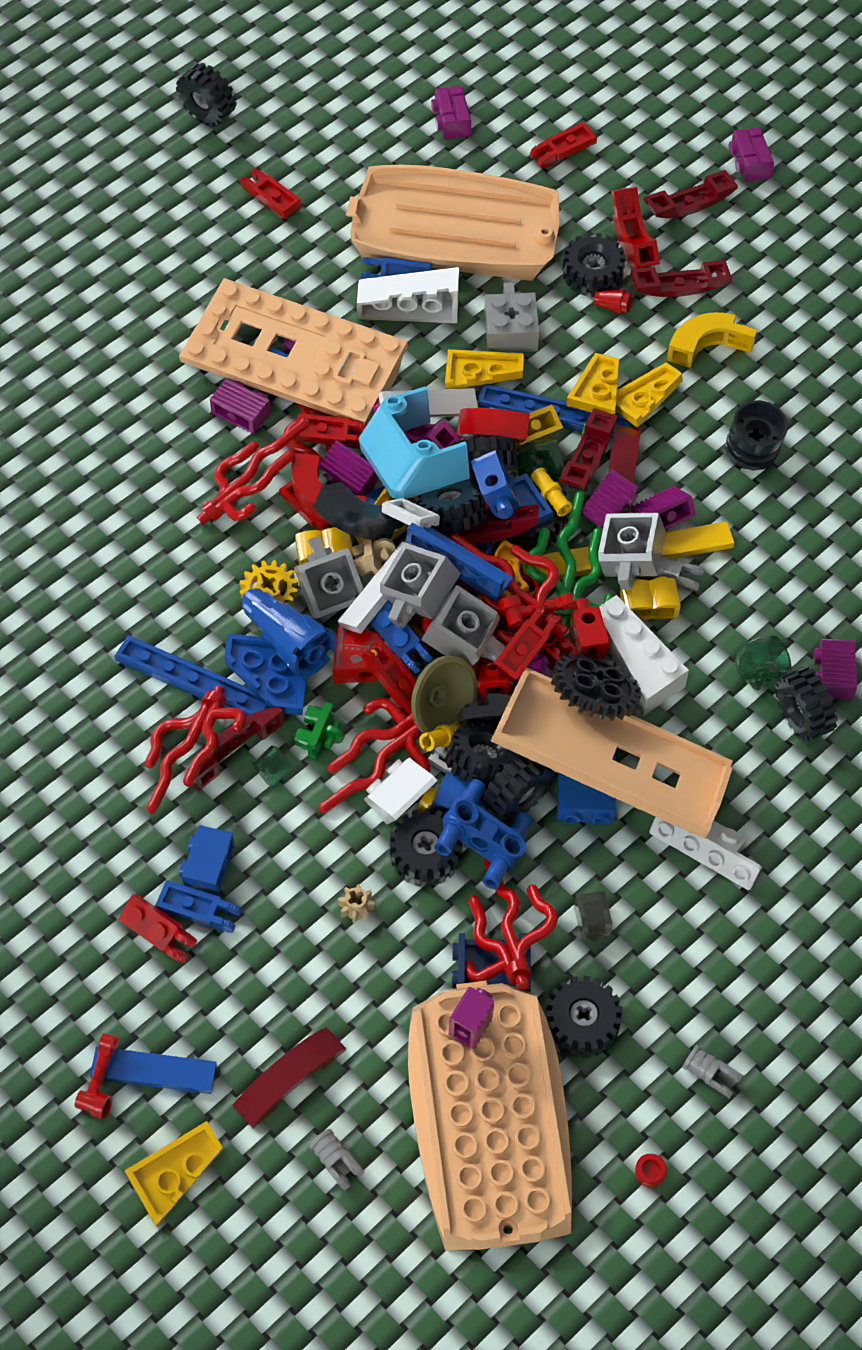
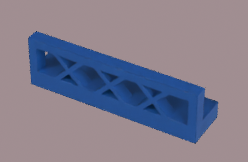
[406,522,513,602]

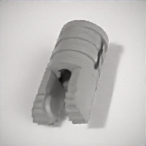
[651,555,705,591]
[682,1045,744,1099]
[309,1129,365,1191]

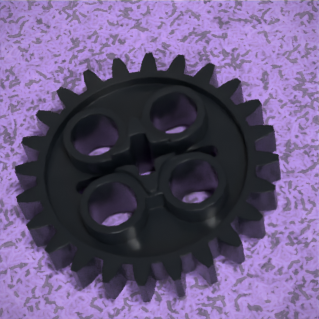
[550,652,642,721]

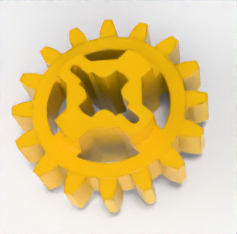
[240,560,299,607]

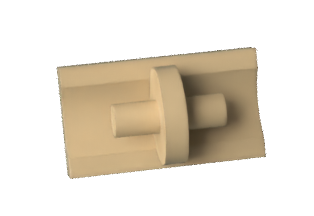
[352,538,396,577]

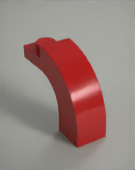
[611,186,660,269]
[456,408,530,443]
[291,453,366,525]

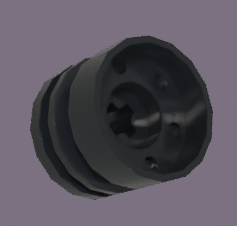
[725,400,788,471]

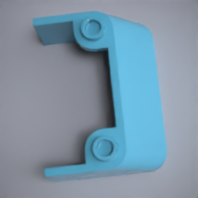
[359,386,470,499]

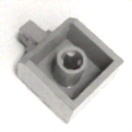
[484,282,539,353]
[598,513,666,590]
[294,536,364,619]
[380,543,461,628]
[421,585,505,667]

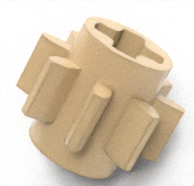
[338,884,375,923]

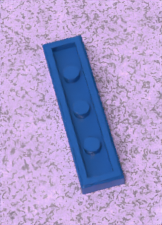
[90,1046,217,1094]

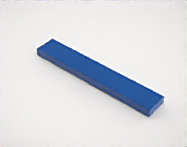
[477,384,632,439]
[114,635,269,716]

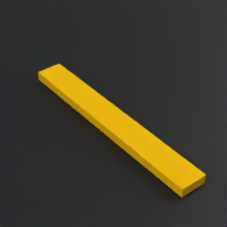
[521,521,734,580]

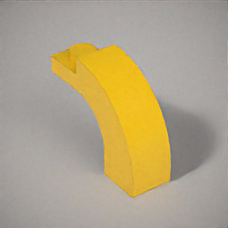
[667,312,757,368]

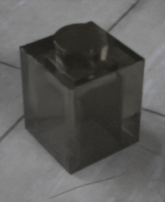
[574,891,612,941]

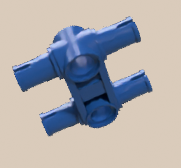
[434,779,533,889]

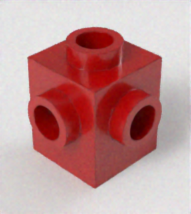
[476,662,514,706]

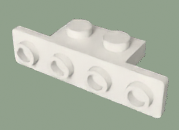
[649,817,761,890]

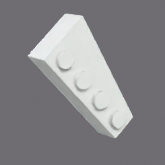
[357,267,459,323]
[599,595,689,716]

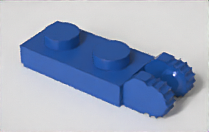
[361,257,432,279]
[370,601,434,674]
[155,880,242,933]

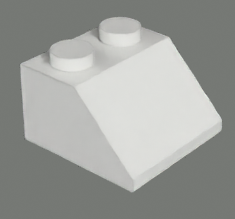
[364,758,438,824]

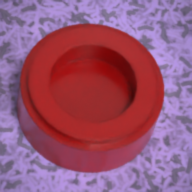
[635,1153,667,1188]

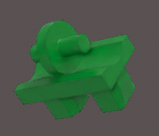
[295,702,345,760]

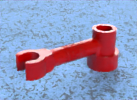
[498,593,575,628]
[74,1033,119,1120]

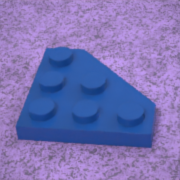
[224,634,306,715]

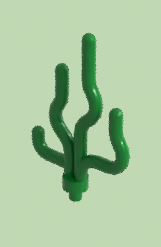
[525,491,614,629]

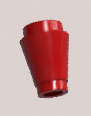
[594,290,632,315]

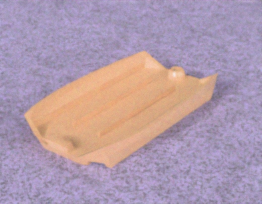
[346,165,560,281]
[408,981,572,1250]

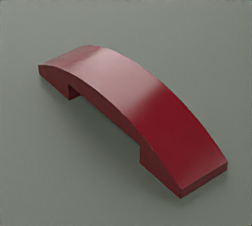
[643,170,738,218]
[630,260,732,297]
[559,408,618,490]
[608,426,641,513]
[439,504,539,544]
[194,707,284,792]
[233,1027,346,1129]

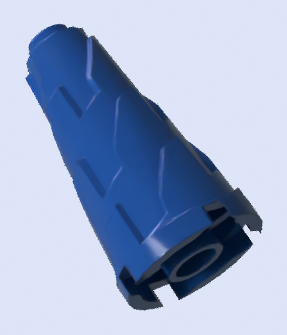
[242,588,337,678]

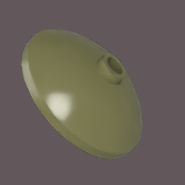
[411,656,477,734]

